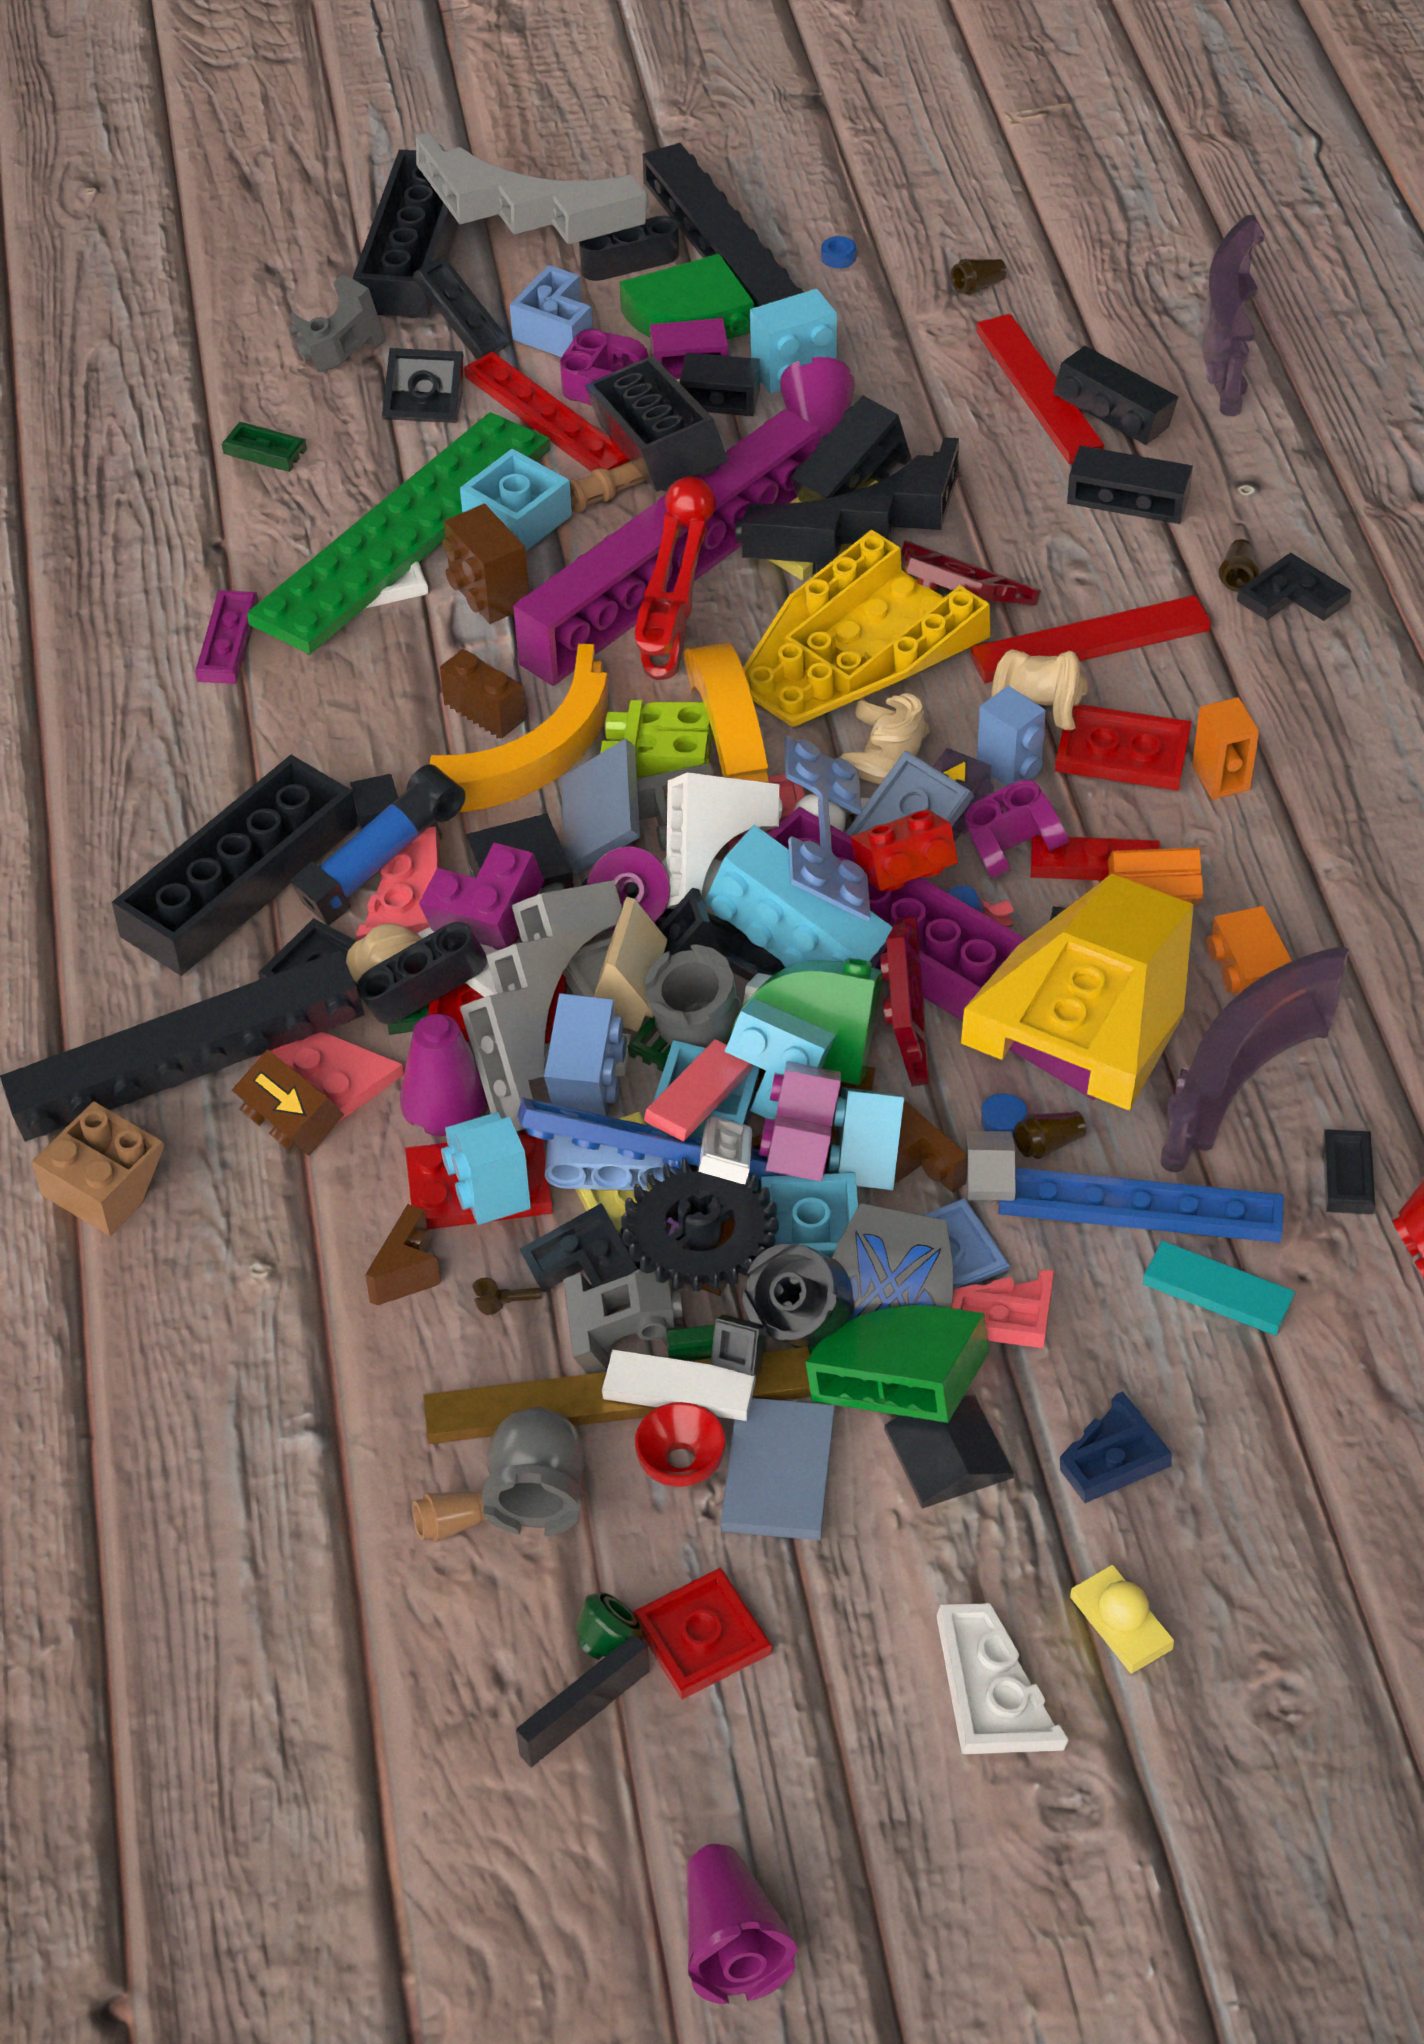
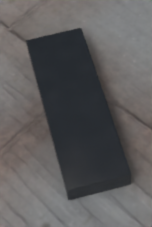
[413,255,510,359]
[516,1634,649,1768]

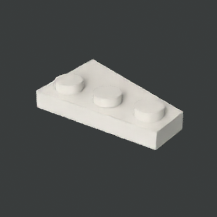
[936,1603,1068,1754]

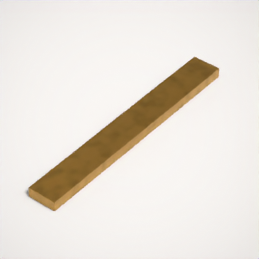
[423,1347,811,1444]

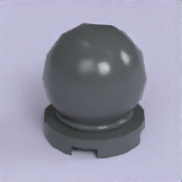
[645,944,742,1048]
[481,1406,586,1536]

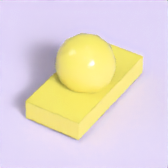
[1070,1565,1174,1674]

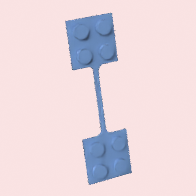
[784,735,871,922]

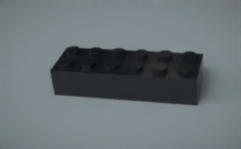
[353,149,459,318]
[585,355,728,492]
[112,754,358,976]

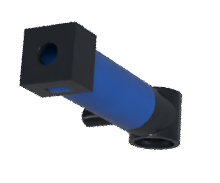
[290,764,466,926]

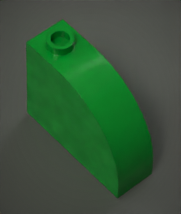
[619,254,754,339]
[730,958,882,1085]
[805,1305,989,1423]

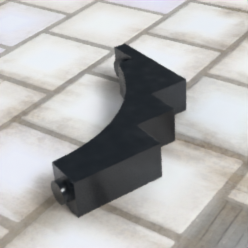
[735,437,959,564]

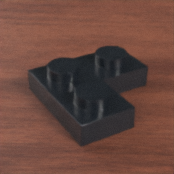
[1237,552,1352,621]
[520,1203,638,1292]

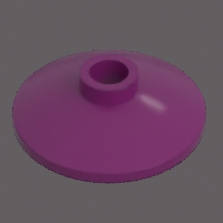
[587,847,670,931]

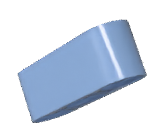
[544,1134,680,1191]

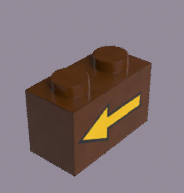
[232,1049,344,1156]

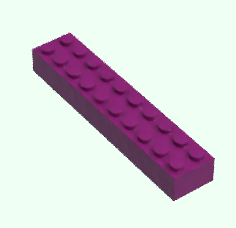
[514,409,820,686]
[768,806,1096,1100]

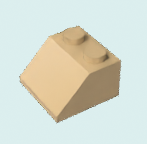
[593,897,667,1032]

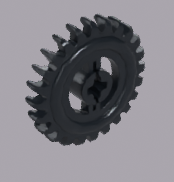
[621,1157,779,1291]

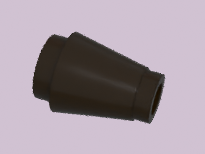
[951,259,1007,295]
[1219,539,1259,592]
[1014,1111,1086,1159]

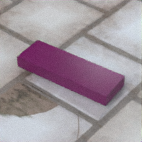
[195,590,259,684]

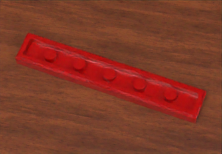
[976,314,1104,464]
[464,351,631,472]
[970,595,1210,683]

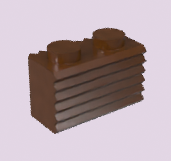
[440,649,527,739]

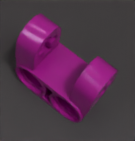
[560,329,648,405]
[964,780,1069,880]

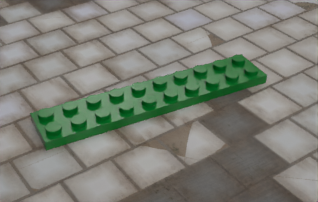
[247,412,550,655]

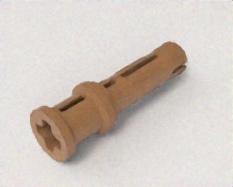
[568,462,647,513]

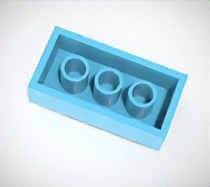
[704,824,893,968]

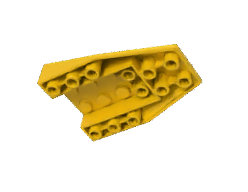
[743,529,990,727]
[961,874,1194,1111]

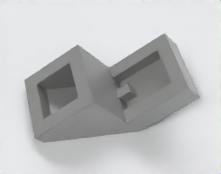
[966,1131,1015,1201]

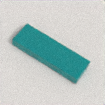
[1143,1241,1296,1336]

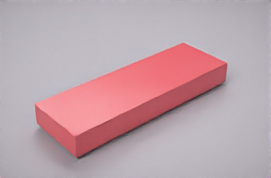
[644,1039,753,1142]

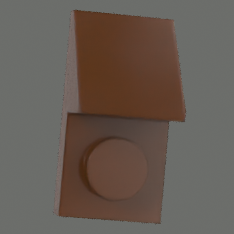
[894,1101,968,1193]
[365,1204,441,1305]

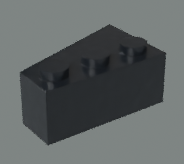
[791,395,912,502]

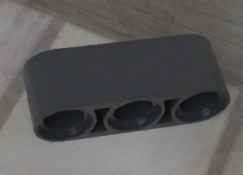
[579,216,679,281]
[357,922,487,1024]

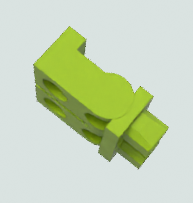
[601,700,714,779]

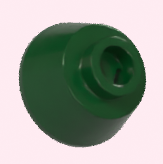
[575,1592,642,1660]

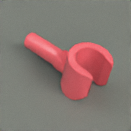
[981,899,1014,927]

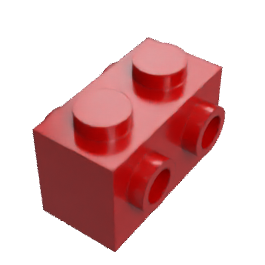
[850,809,958,891]

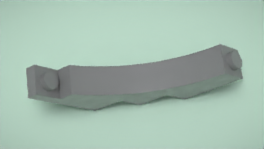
[416,132,649,244]
[460,880,622,1132]

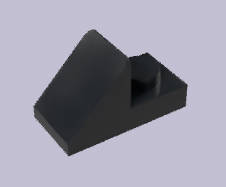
[659,888,722,956]

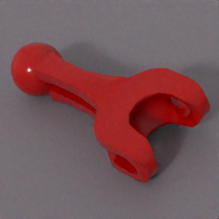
[634,476,716,680]

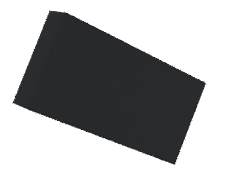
[1322,1129,1375,1215]

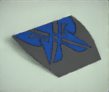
[832,1203,953,1322]

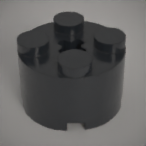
[742,1244,855,1347]

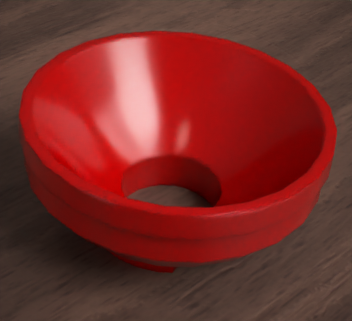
[635,1402,725,1487]

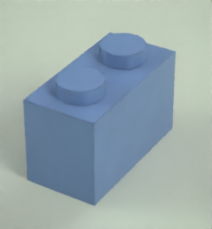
[976,685,1046,786]

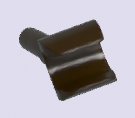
[473,1277,541,1315]

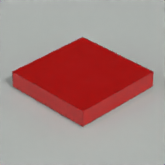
[632,1567,772,1700]

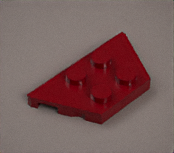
[901,540,1041,605]
[880,916,930,1087]

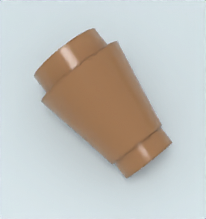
[412,1491,487,1543]

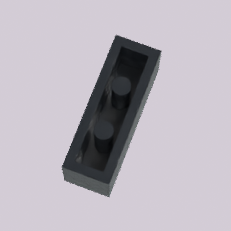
[1053,345,1179,445]
[1067,445,1193,524]

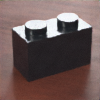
[679,353,760,416]

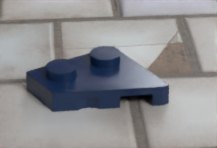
[1060,1391,1172,1503]

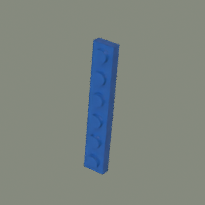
[517,1097,790,1187]
[998,1168,1284,1243]

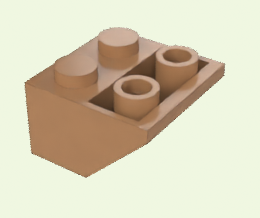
[31,1101,164,1236]

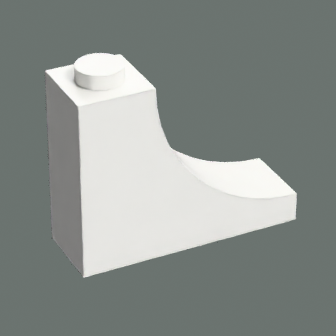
[666,772,782,909]

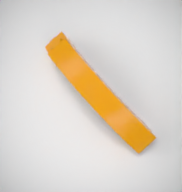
[683,642,769,783]
[429,644,609,813]

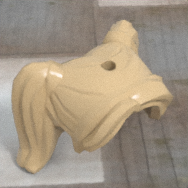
[992,649,1088,730]
[839,693,930,785]

